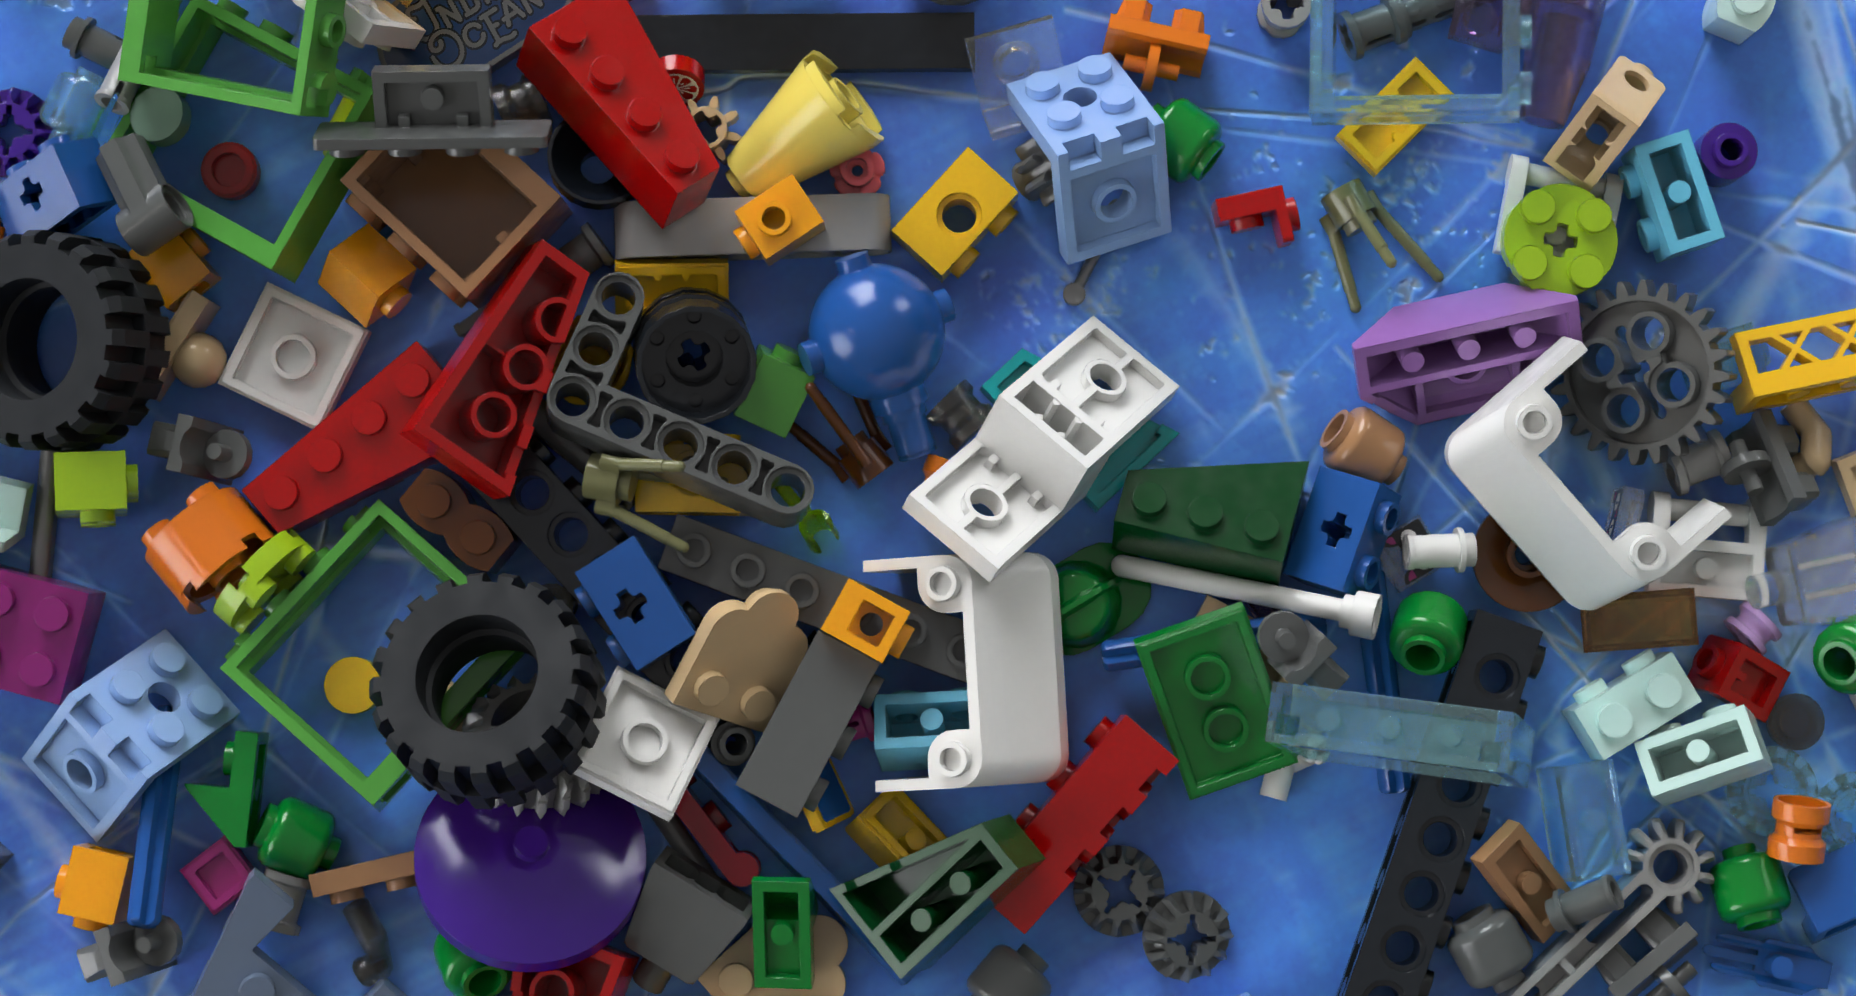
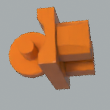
[1101,0,1211,92]

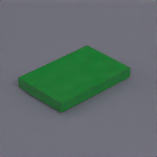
[1133,601,1298,800]

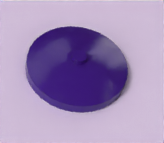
[414,789,647,972]

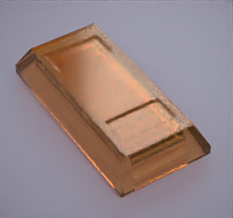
[1580,588,1699,653]

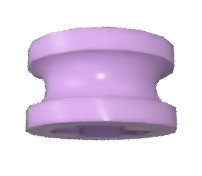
[1724,601,1782,655]

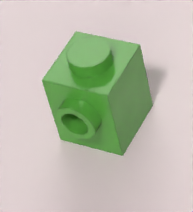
[733,342,815,439]

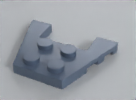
[191,867,407,996]

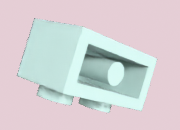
[1562,648,1702,760]
[1634,703,1774,806]

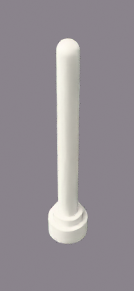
[1111,554,1382,640]

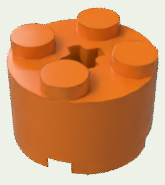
[141,482,275,615]

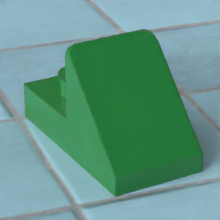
[184,730,269,848]
[751,876,818,989]

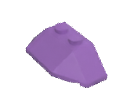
[1351,283,1583,425]

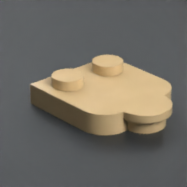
[664,588,808,732]
[698,915,848,996]

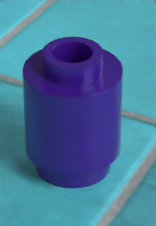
[1694,123,1758,187]

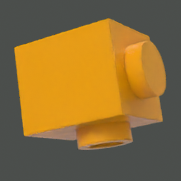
[733,174,826,266]
[318,223,417,328]
[129,227,222,313]
[54,843,135,931]

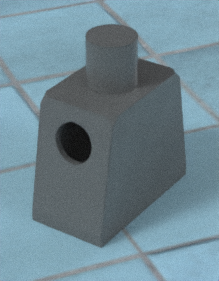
[624,845,752,994]

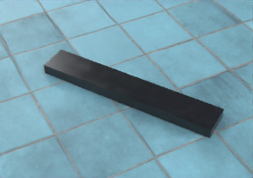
[637,12,975,74]

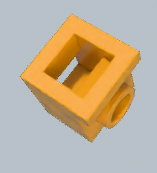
[821,578,915,664]

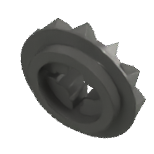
[1073,845,1165,937]
[1142,890,1234,983]

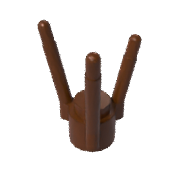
[789,382,893,489]

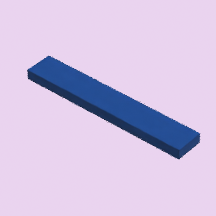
[694,747,917,985]

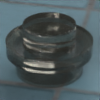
[1766,693,1825,750]

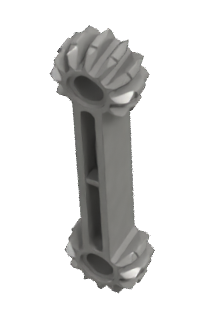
[1497,818,1715,996]

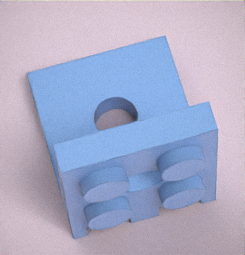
[1006,52,1172,265]
[22,628,241,843]

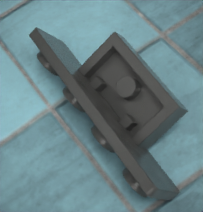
[312,64,552,158]

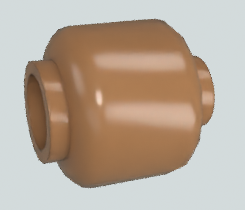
[1320,406,1407,485]

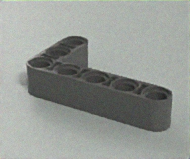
[545,272,815,528]

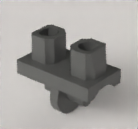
[1720,409,1820,526]
[147,413,253,486]
[1257,610,1350,701]
[1595,907,1698,996]
[77,915,183,987]

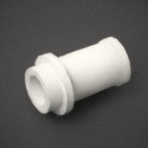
[1402,527,1477,573]

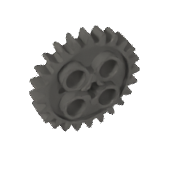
[1550,279,1737,465]

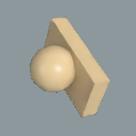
[156,290,227,402]

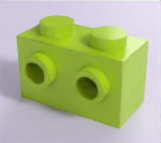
[53,450,139,528]

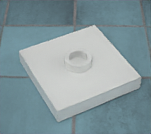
[218,282,372,429]
[573,665,720,822]

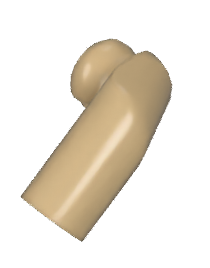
[1780,401,1832,478]

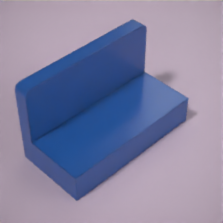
[1787,841,1856,945]

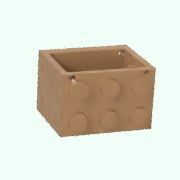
[340,149,573,309]

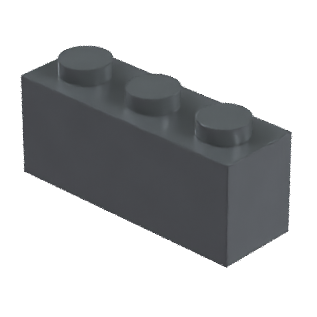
[735,630,885,818]

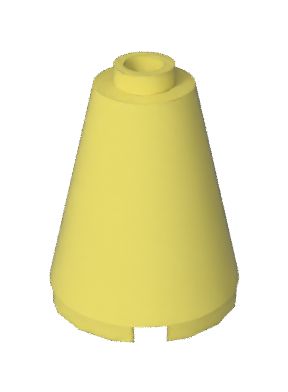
[725,50,884,197]

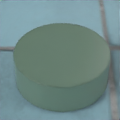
[130,87,191,147]

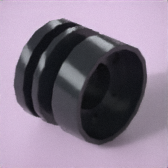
[633,287,757,424]

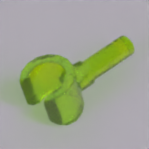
[774,485,839,554]

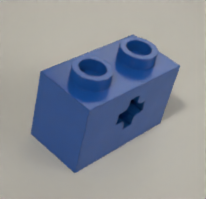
[0,134,117,236]
[1283,466,1402,597]
[574,535,697,672]

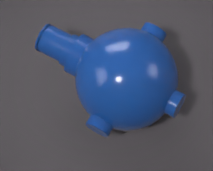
[797,251,956,462]

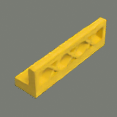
[1729,308,1856,415]

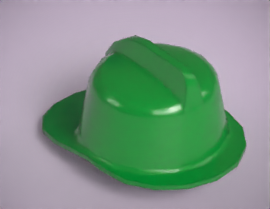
[1054,542,1151,656]

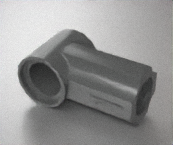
[95,133,195,256]

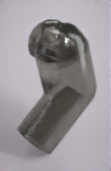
[342,898,393,987]

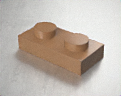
[1470,819,1571,944]
[308,850,416,905]

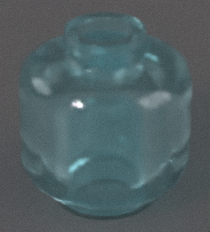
[39,66,122,146]

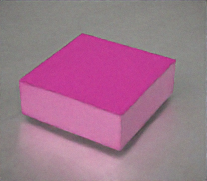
[179,835,254,915]

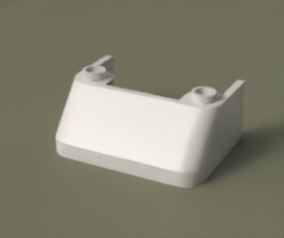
[1444,336,1732,610]
[863,552,1069,792]

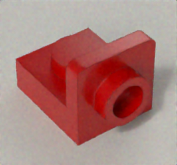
[1211,185,1301,248]
[1687,634,1791,723]

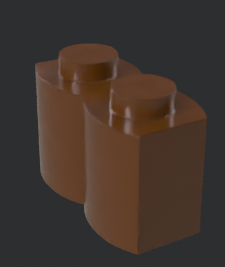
[399,468,522,574]

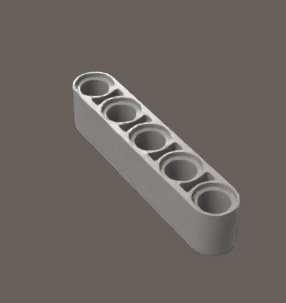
[614,193,892,261]

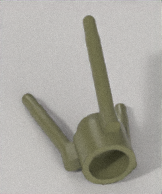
[1319,178,1444,313]
[582,453,729,553]

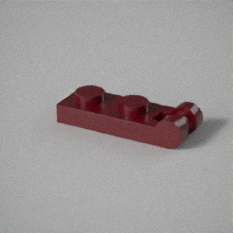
[675,774,762,887]

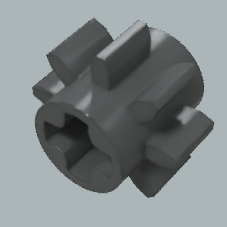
[1012,137,1054,207]

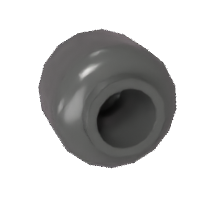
[1447,903,1533,993]
[967,944,1051,996]

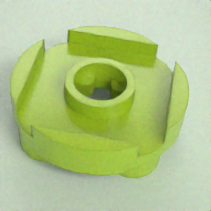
[1500,184,1618,295]
[213,529,316,634]

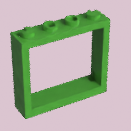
[109,0,375,283]
[118,0,346,117]
[220,499,525,812]

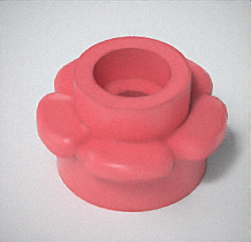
[829,150,885,194]

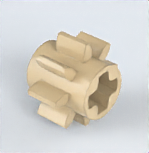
[687,96,741,165]

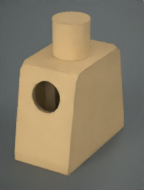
[1542,56,1666,192]

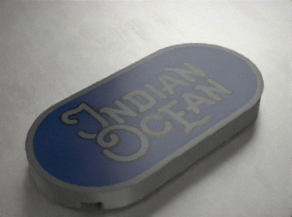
[377,0,574,73]

